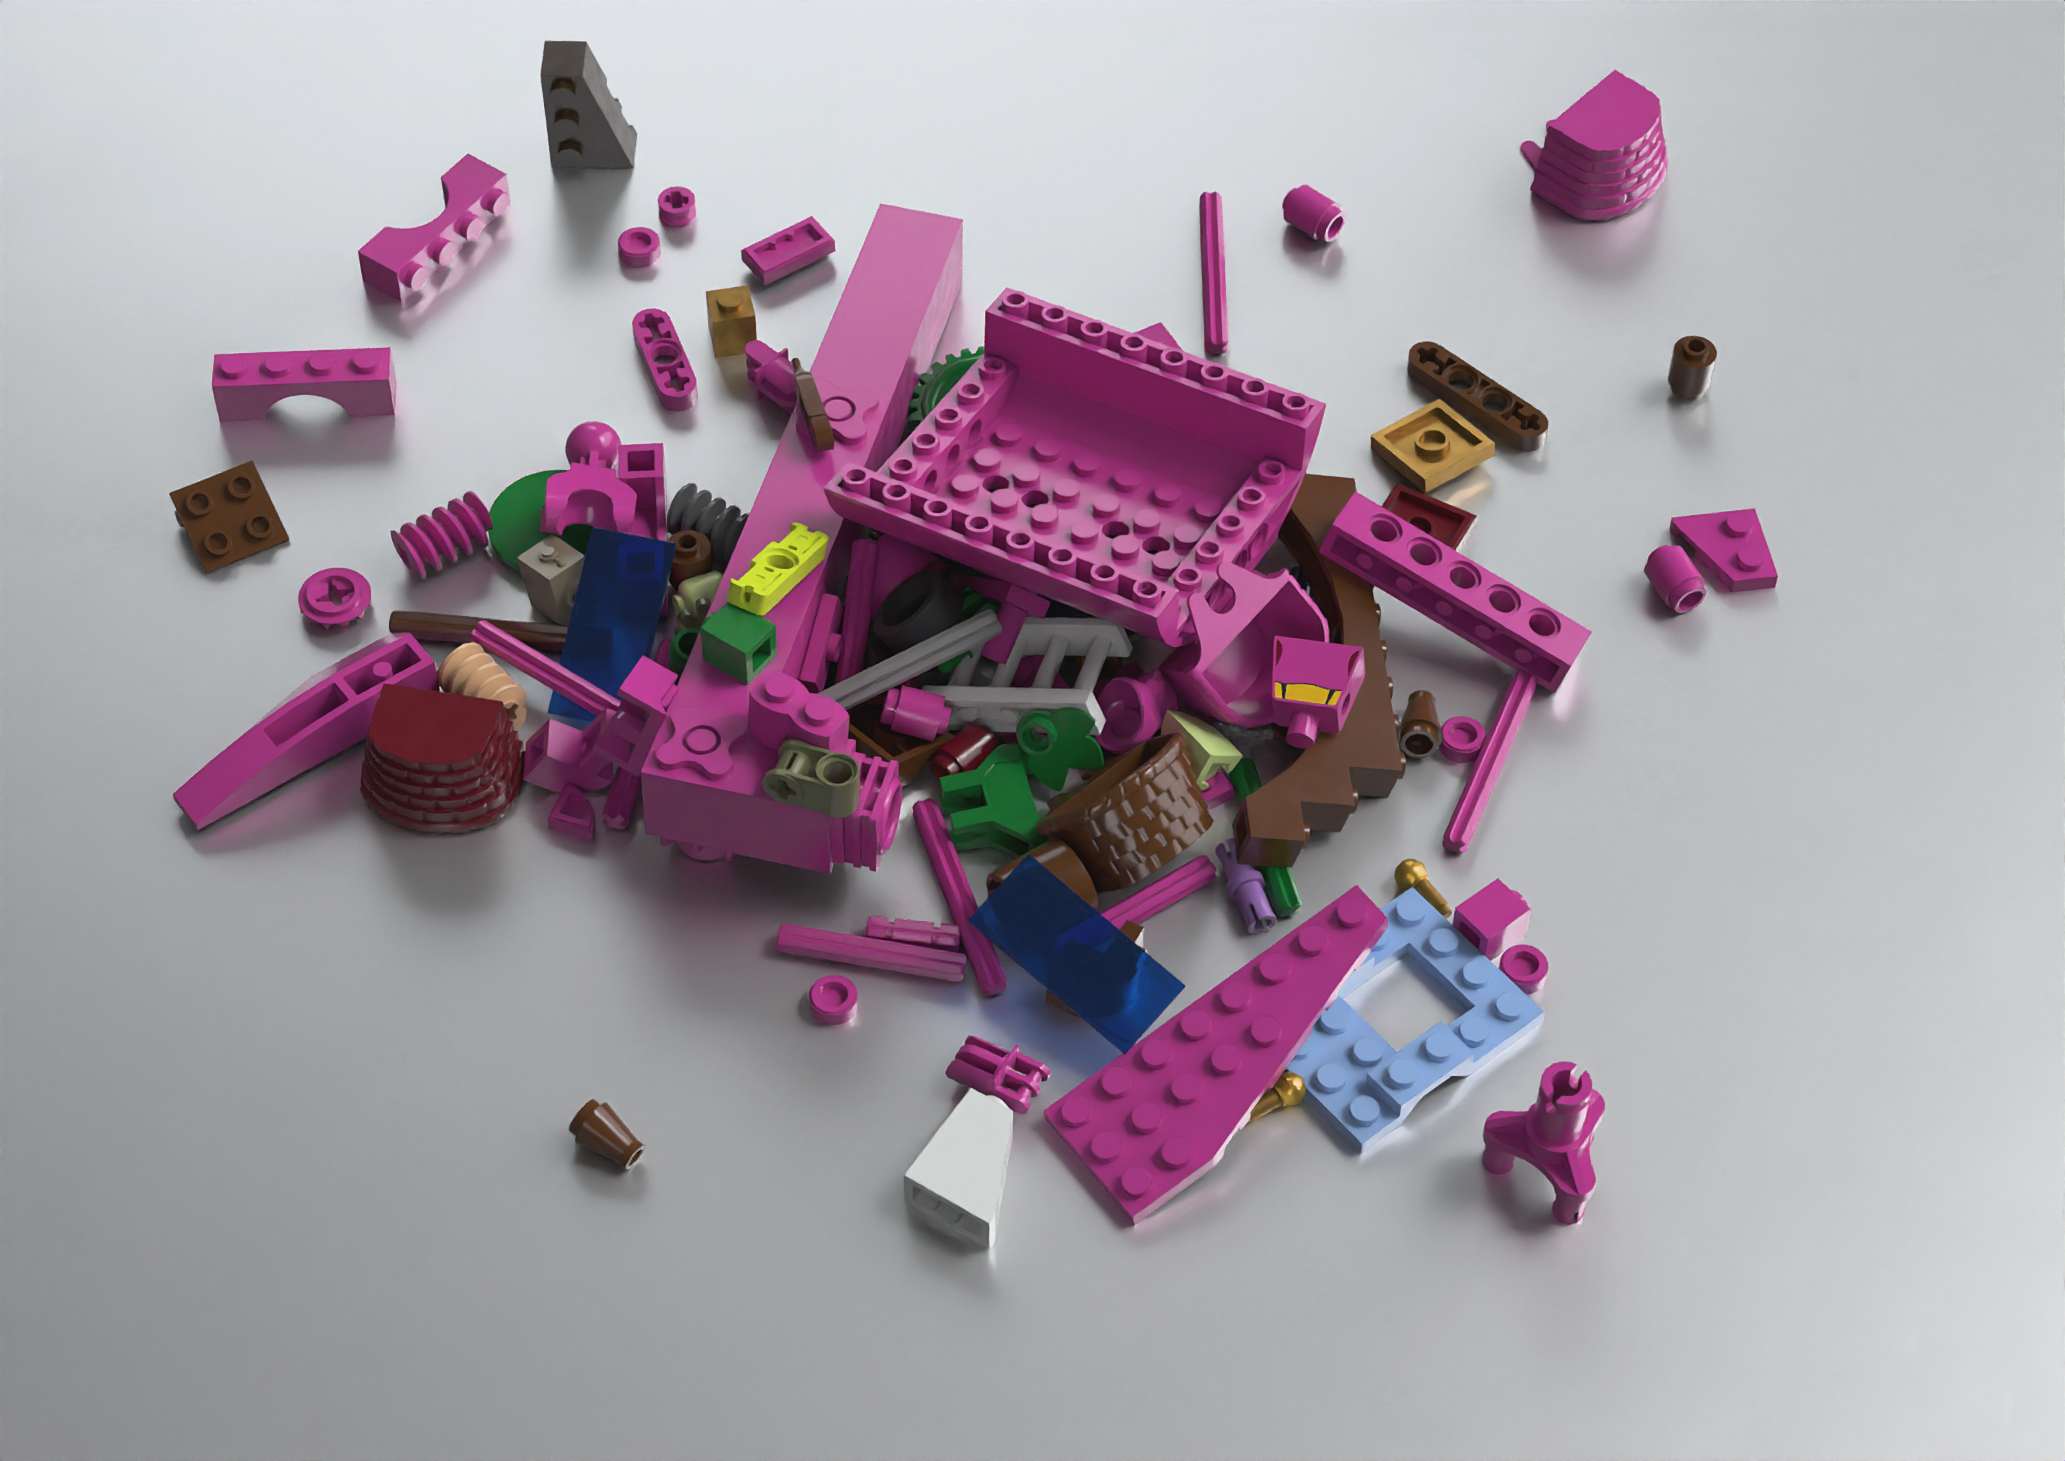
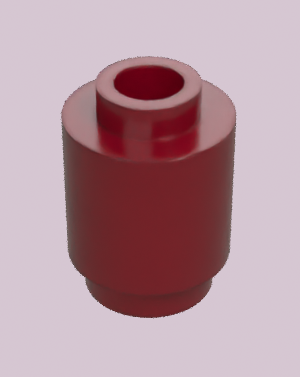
[929,723,999,782]

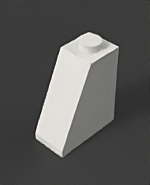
[904,1088,1013,1249]

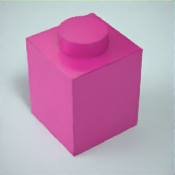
[1452,878,1531,961]

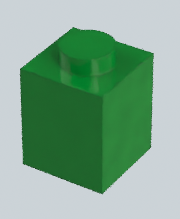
[700,602,777,685]

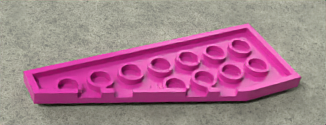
[1043,885,1388,1226]

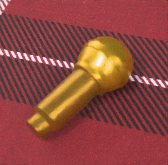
[1394,859,1452,919]
[1248,1072,1307,1122]

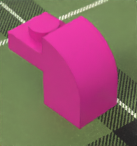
[523,708,616,793]

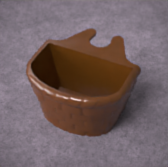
[1036,732,1214,893]

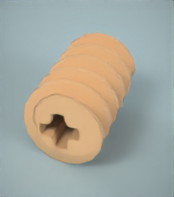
[437,642,527,731]

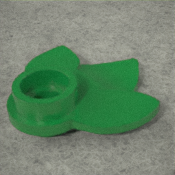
[1016,707,1104,792]

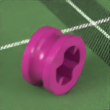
[658,186,696,228]

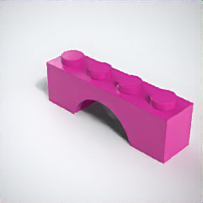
[358,153,510,302]
[211,347,397,422]
[618,443,668,617]

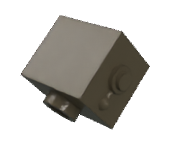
[517,534,599,625]

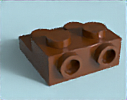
[846,702,954,787]

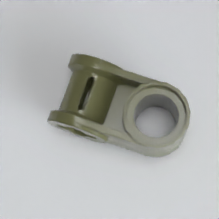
[762,739,860,818]

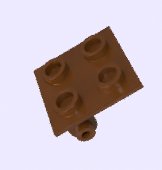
[169,460,290,574]

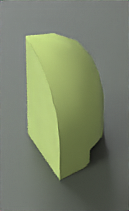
[1161,709,1243,790]

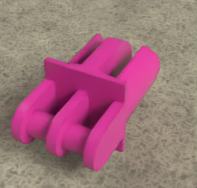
[745,340,797,415]
[945,1033,1051,1114]

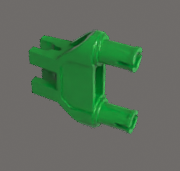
[939,742,1047,858]

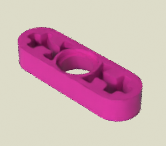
[632,308,698,412]

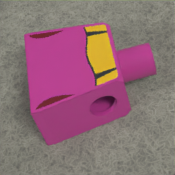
[1272,636,1365,749]

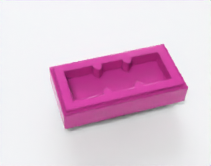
[741,216,836,286]
[798,593,844,694]

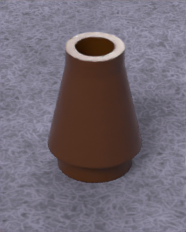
[1397,690,1443,758]
[569,1099,645,1170]

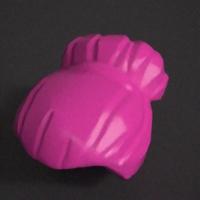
[1094,669,1179,755]

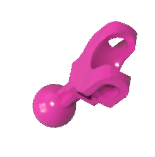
[540,421,637,546]

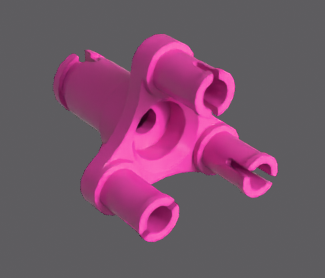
[1482,1061,1605,1225]

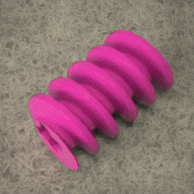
[390,491,493,579]

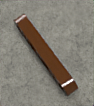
[1407,341,1549,452]

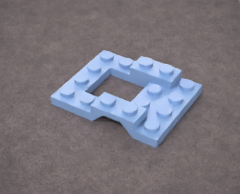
[1284,887,1545,1154]

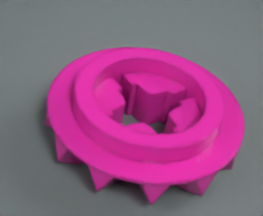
[298,568,372,630]

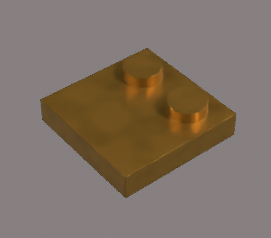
[1370,399,1495,493]

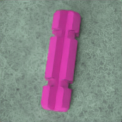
[865,915,961,952]

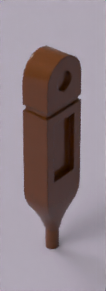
[791,358,834,453]

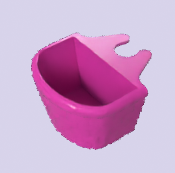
[1521,70,1668,221]
[1157,561,1329,728]

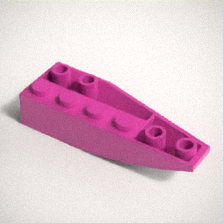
[173,633,440,830]

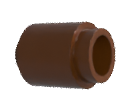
[1668,336,1717,400]
[665,530,713,592]

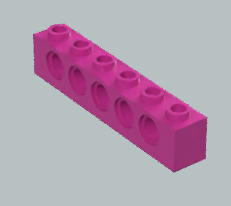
[1319,491,1592,693]

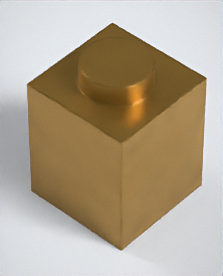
[706,285,757,358]

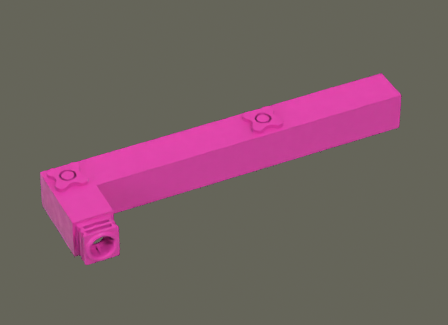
[641,203,963,874]

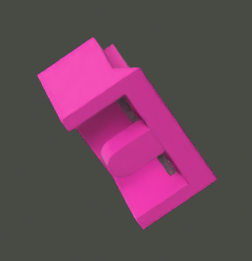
[592,655,680,777]

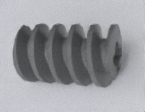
[666,483,750,565]

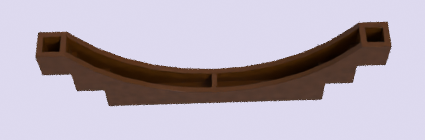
[1232,470,1406,868]

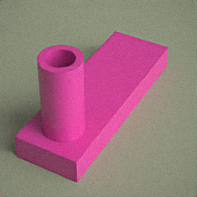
[954,574,1051,665]

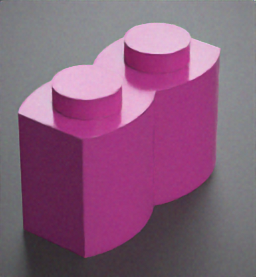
[748,671,849,758]

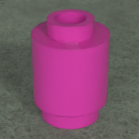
[1282,184,1346,242]
[1644,545,1707,613]
[880,685,952,742]

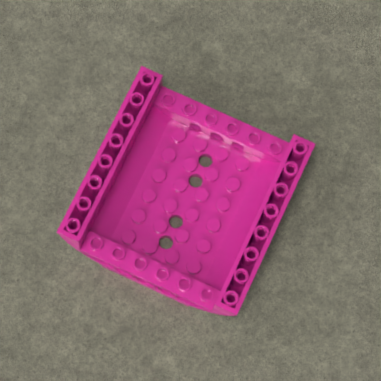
[824,287,1326,647]

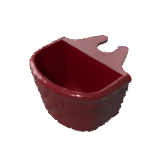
[359,683,525,834]

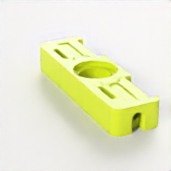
[727,522,829,615]

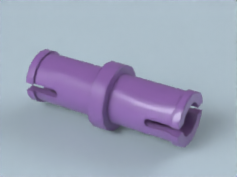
[1215,838,1277,934]

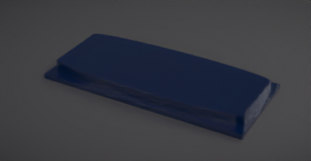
[547,527,677,722]
[967,854,1186,1055]

